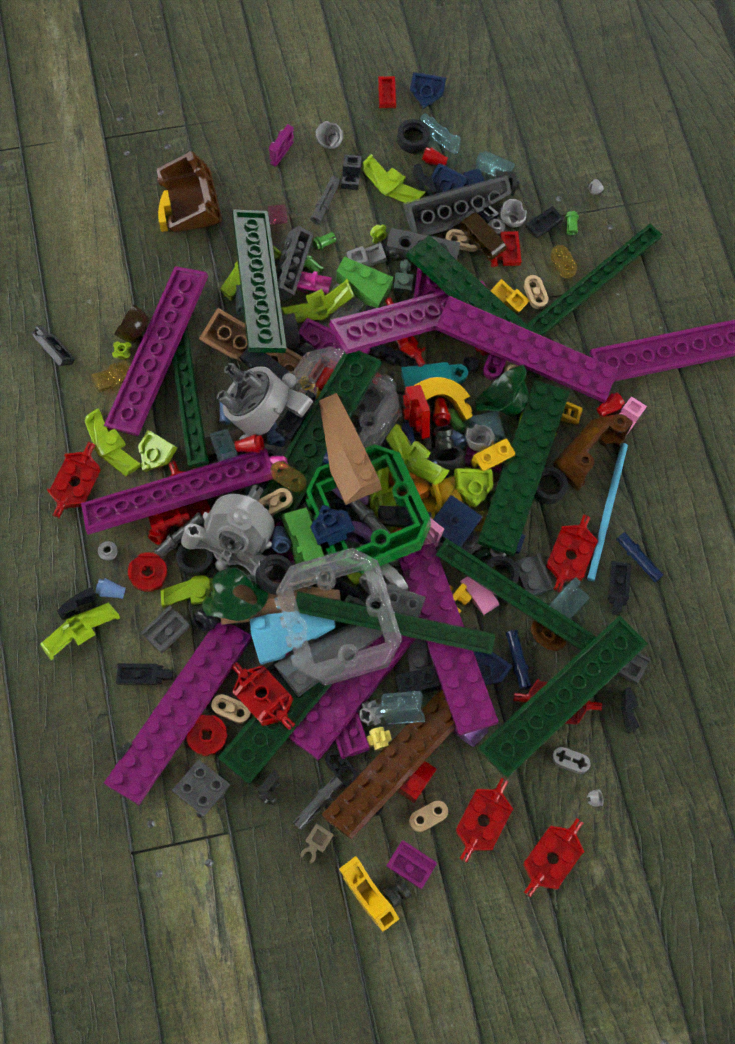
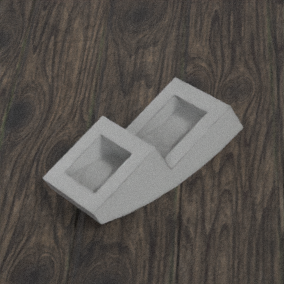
[346,243,387,266]

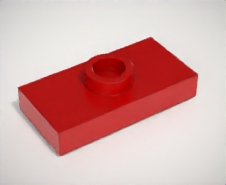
[378,76,396,108]

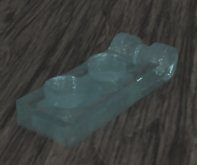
[420,113,461,154]

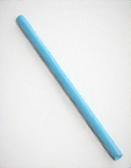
[587,443,628,582]

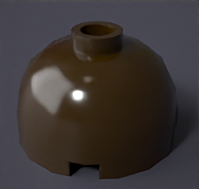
[114,304,148,342]

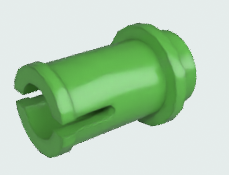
[565,211,579,235]
[313,232,336,250]
[303,255,324,275]
[449,408,466,433]

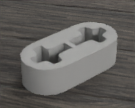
[552,747,590,774]

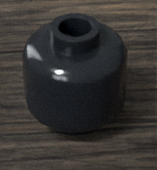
[194,606,221,631]

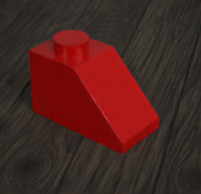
[398,761,437,803]

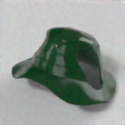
[475,364,529,417]
[202,568,268,621]

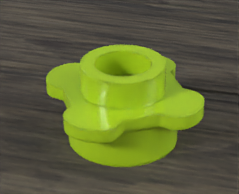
[370,224,387,244]
[112,341,132,360]

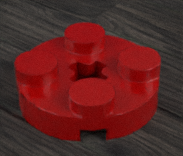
[128,552,168,592]
[187,715,228,757]

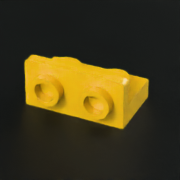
[471,438,515,472]
[430,476,464,514]

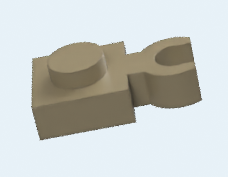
[300,824,334,864]

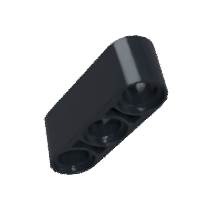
[239,347,290,380]

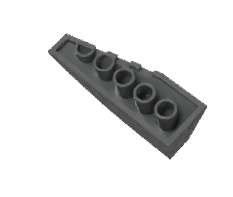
[403,175,511,236]
[274,624,387,697]

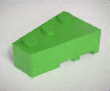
[336,257,393,308]
[281,508,327,571]

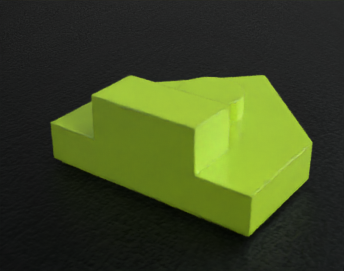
[138,430,178,472]
[454,468,494,507]

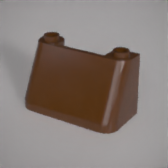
[157,151,222,232]
[553,414,633,491]

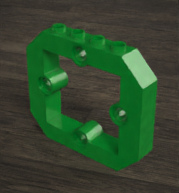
[305,444,431,574]

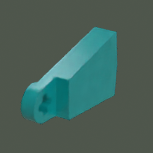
[401,362,468,389]

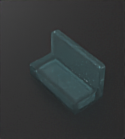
[475,151,515,176]
[549,577,589,619]
[379,691,425,724]

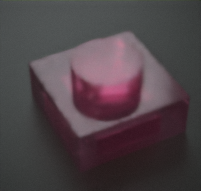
[268,204,288,225]

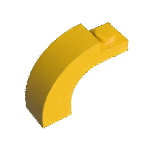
[414,377,473,422]
[339,856,399,932]

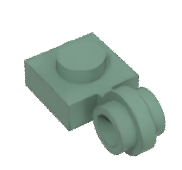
[394,259,413,293]

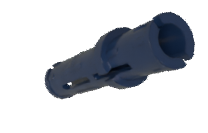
[616,532,664,583]
[505,630,532,690]

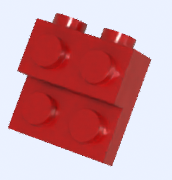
[403,385,430,439]

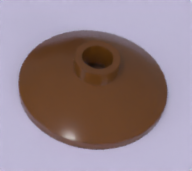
[531,620,566,651]

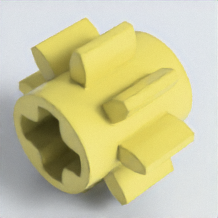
[367,727,392,751]

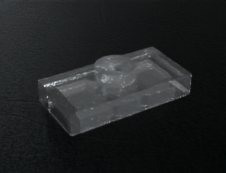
[329,297,365,323]

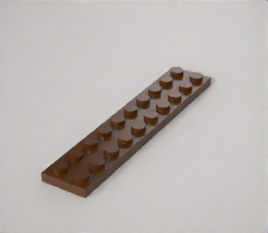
[322,687,489,839]

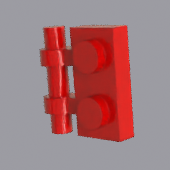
[489,231,522,267]
[148,506,190,533]

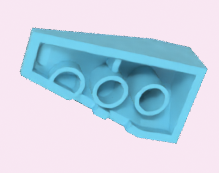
[250,612,335,664]

